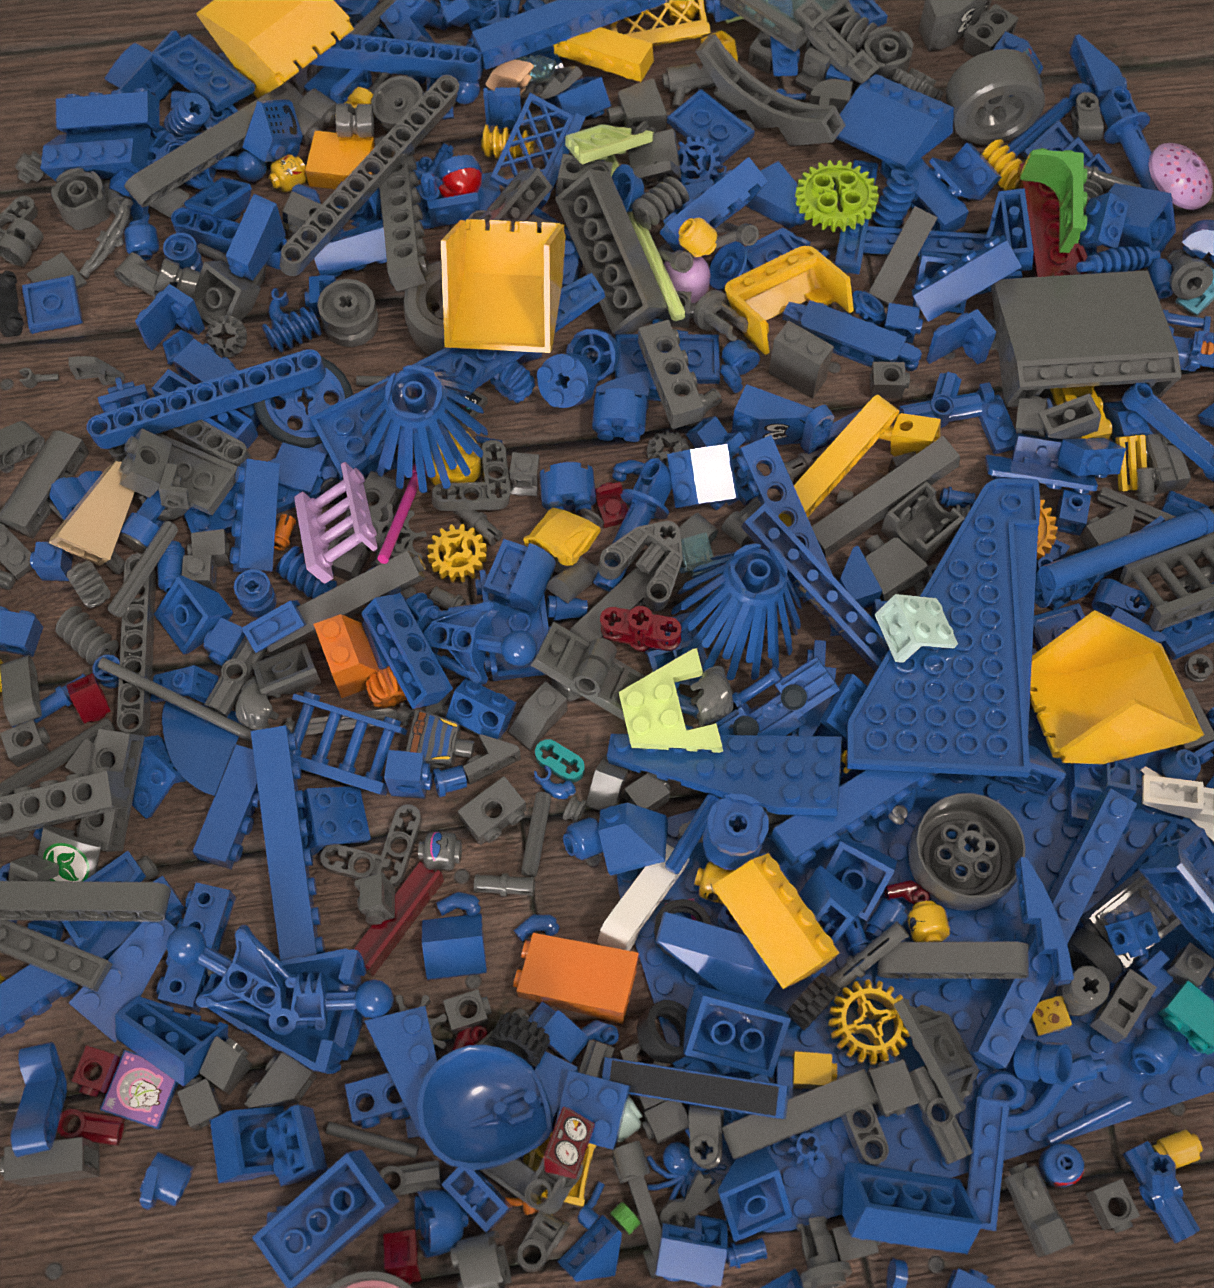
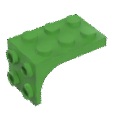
[1020,148,1087,253]

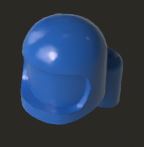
[721,339,760,393]

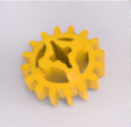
[427,524,487,583]

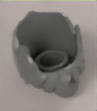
[690,666,733,724]
[236,676,281,730]

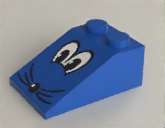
[731,384,813,445]

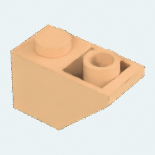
[485,59,534,96]

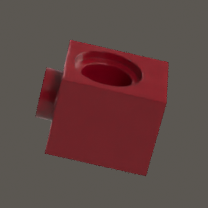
[66,673,111,724]
[72,1045,121,1098]

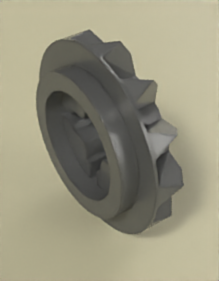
[205,315,247,357]
[647,430,690,468]

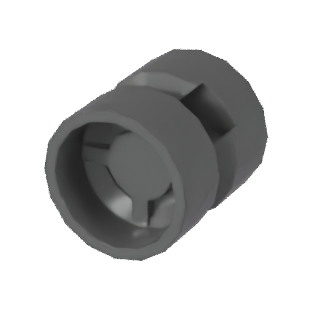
[336,103,374,138]
[0,218,44,267]
[153,258,200,298]

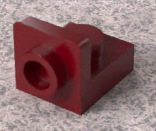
[595,482,628,528]
[383,1229,421,1285]

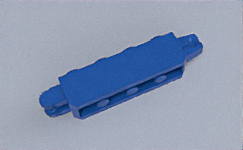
[782,300,922,372]

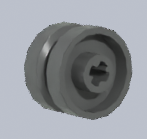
[372,76,433,134]
[318,279,379,347]

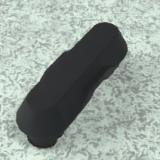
[0,270,24,337]

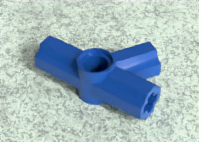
[899,372,983,428]
[1123,1141,1200,1243]

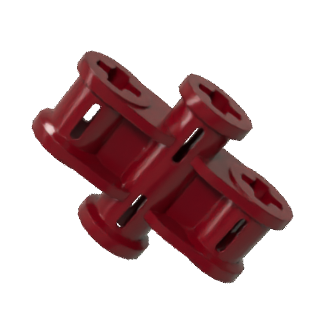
[600,606,681,652]

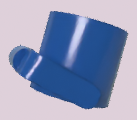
[140,1152,194,1210]

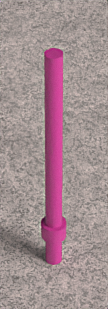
[377,458,427,564]

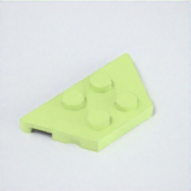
[565,125,653,164]

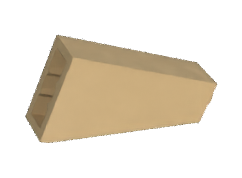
[49,461,135,566]

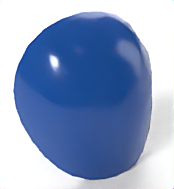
[417,1045,553,1170]

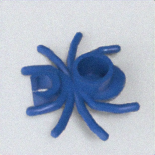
[647,1128,727,1200]

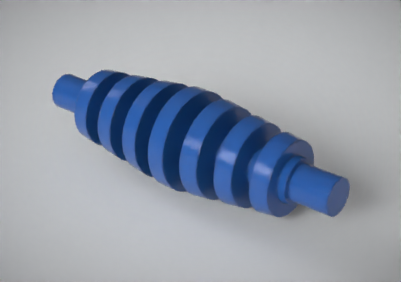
[1076,246,1160,274]

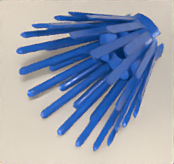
[362,365,488,493]
[671,543,802,680]

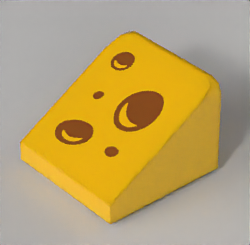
[1031,996,1072,1036]

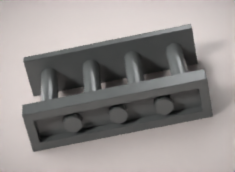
[1118,534,1214,632]

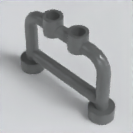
[658,222,759,273]

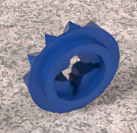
[852,291,886,325]

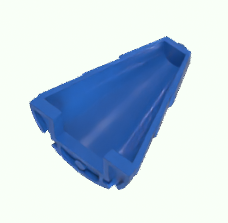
[203,948,366,1074]

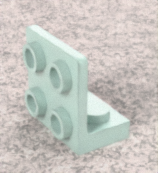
[875,594,958,662]

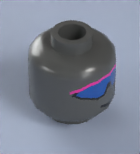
[418,831,462,871]

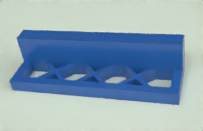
[1105,817,1212,917]

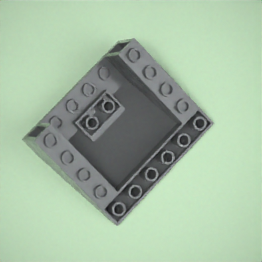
[991,270,1182,408]

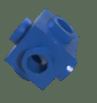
[1105,910,1161,958]

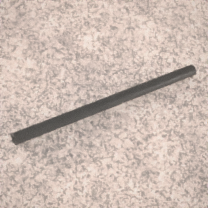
[98,657,253,742]

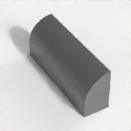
[0,430,90,539]

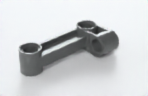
[611,1141,662,1280]
[481,1157,583,1214]

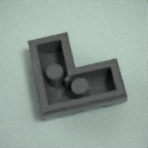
[546,554,598,603]

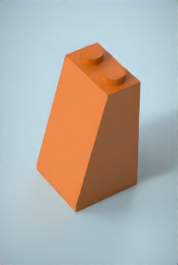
[513,933,639,1024]

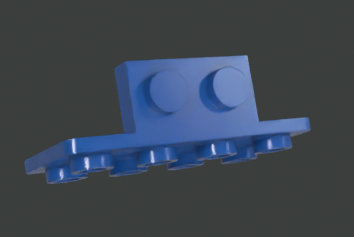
[415,172,501,229]
[984,433,1098,494]

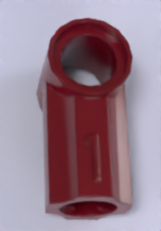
[57,1109,125,1146]

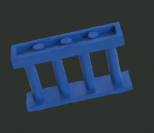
[292,691,408,796]

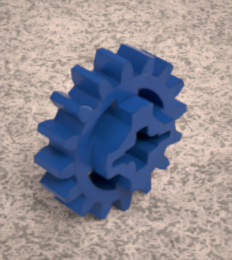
[677,135,724,185]

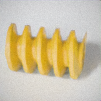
[481,124,535,163]
[982,139,1022,191]

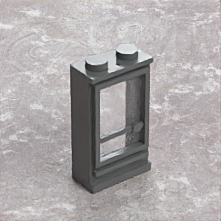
[1080,870,1181,968]

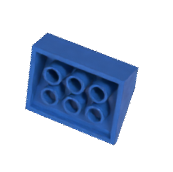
[836,74,954,170]
[1139,846,1214,959]

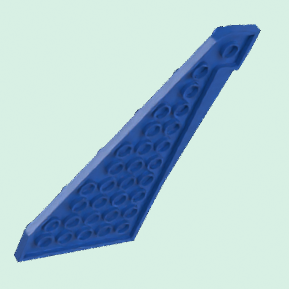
[847,478,1040,777]

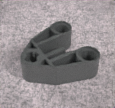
[598,521,683,611]

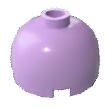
[664,257,710,302]

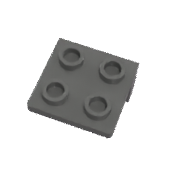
[628,129,681,188]

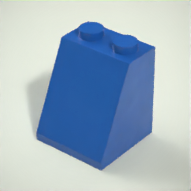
[1107,183,1176,254]

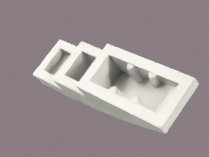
[1142,775,1214,824]

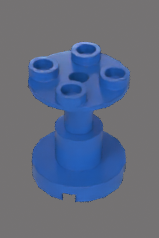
[703,794,769,870]

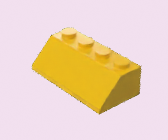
[712,853,839,989]

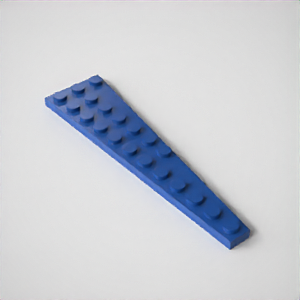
[310,273,605,480]

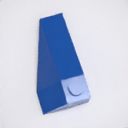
[655,912,777,1003]

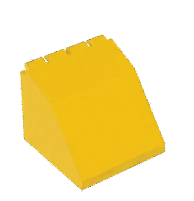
[196,0,354,99]
[441,219,566,353]
[1030,610,1204,764]

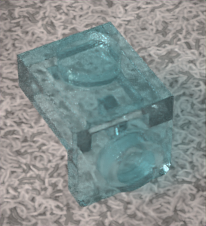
[680,532,713,577]

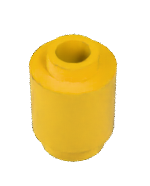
[1152,1130,1203,1169]

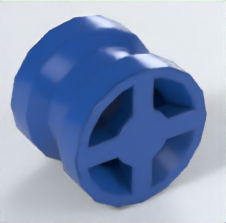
[93,654,120,689]

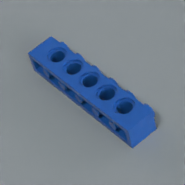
[737,435,832,602]

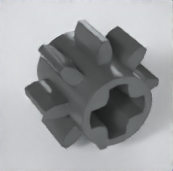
[14,151,44,184]

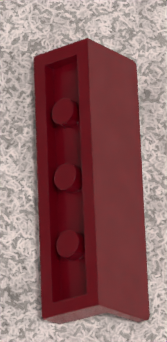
[354,862,445,977]

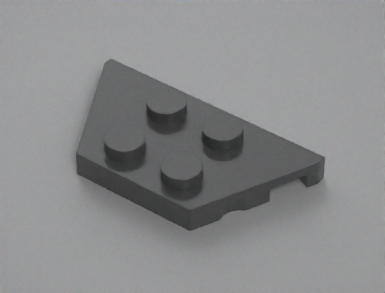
[894,998,979,1116]

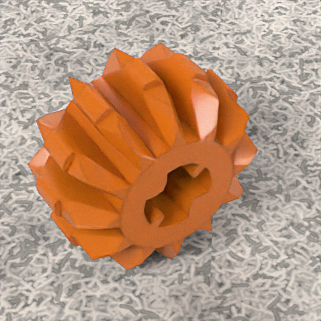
[366,666,407,708]

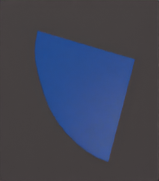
[162,701,242,796]

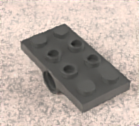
[531,622,646,721]

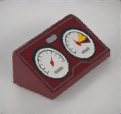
[544,1107,595,1179]

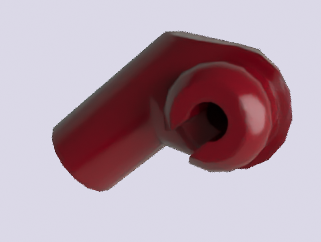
[884,880,929,905]
[451,1025,488,1052]

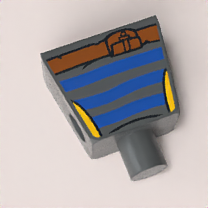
[406,709,475,770]

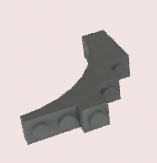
[695,34,846,146]

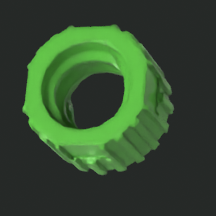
[610,1202,641,1235]

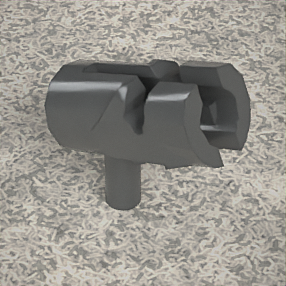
[662,63,716,109]

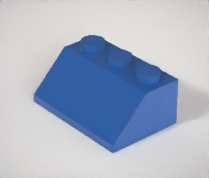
[683,985,791,1078]

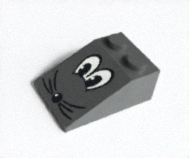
[918,0,992,51]

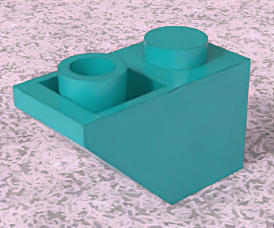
[1158,980,1214,1055]

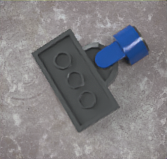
[119,433,238,554]

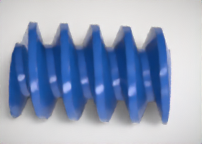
[164,93,210,137]
[872,169,919,228]
[262,306,321,353]
[276,546,337,599]

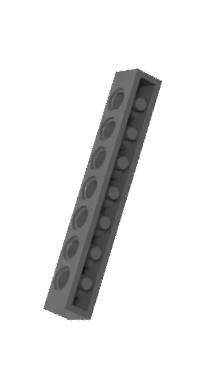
[375,136,429,291]

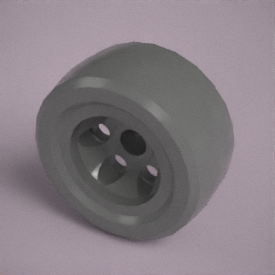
[946,49,1045,145]
[404,260,446,356]
[908,793,1026,911]

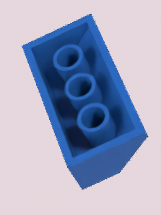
[41,127,151,182]
[842,1162,982,1254]

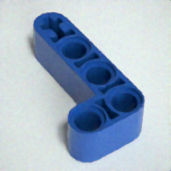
[11,1042,67,1157]

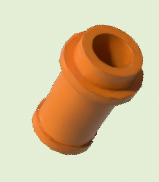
[274,514,296,551]

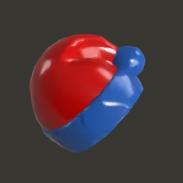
[434,155,482,198]

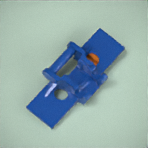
[1163,309,1214,372]

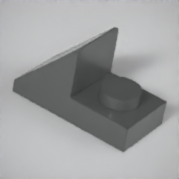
[463,734,521,785]

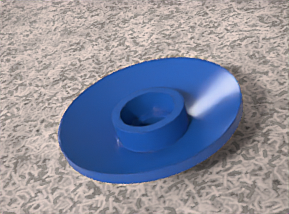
[709,241,747,290]

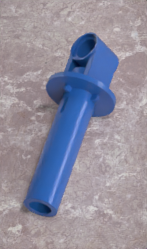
[1099,85,1159,191]
[593,458,672,592]

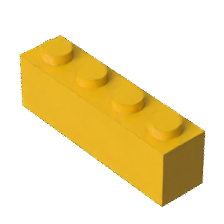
[553,27,654,82]

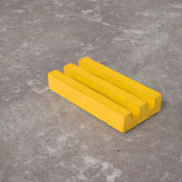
[1116,435,1147,491]

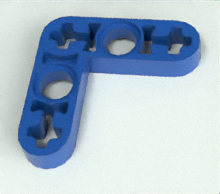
[801,405,862,454]

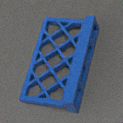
[490,93,585,210]

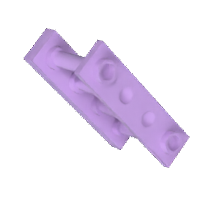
[294,462,377,584]

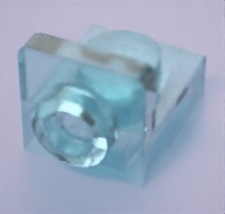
[517,55,557,80]

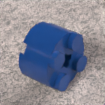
[537,353,598,408]
[592,388,648,442]
[540,462,596,514]

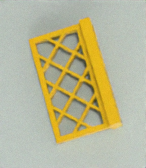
[610,0,711,46]

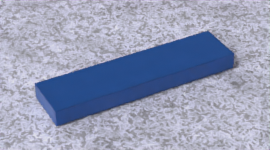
[966,1095,1010,1231]

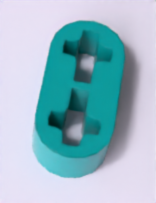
[535,739,585,783]

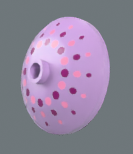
[1149,143,1213,210]

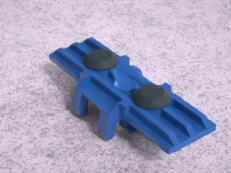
[713,656,840,736]

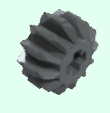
[67,560,111,608]

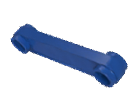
[1122,383,1214,481]

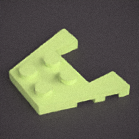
[619,648,723,753]

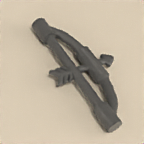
[79,198,134,278]

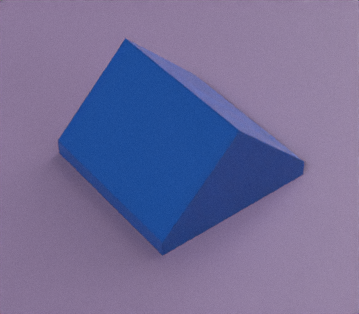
[422,914,487,980]

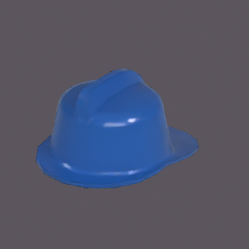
[612,164,644,212]

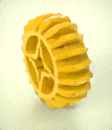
[828,980,910,1065]

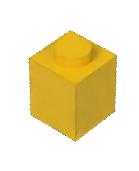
[792,1052,837,1089]

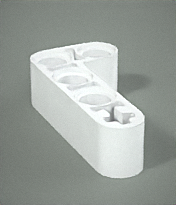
[597,844,690,951]

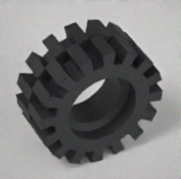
[786,972,841,1031]
[489,1013,550,1067]

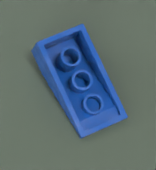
[252,1149,399,1288]

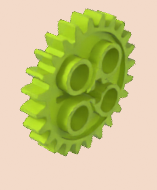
[795,160,879,232]

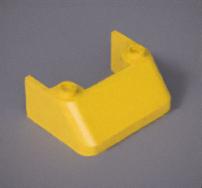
[725,246,854,355]

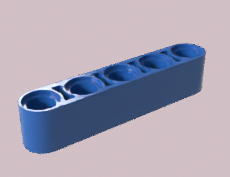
[171,207,292,269]

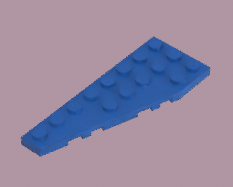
[607,734,842,816]

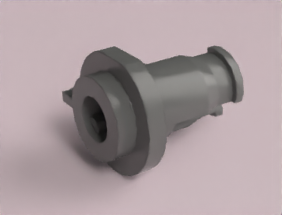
[1167,249,1213,299]
[693,290,748,341]
[796,1217,852,1288]

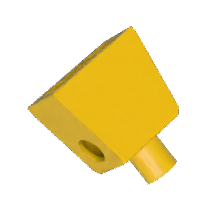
[879,413,941,456]

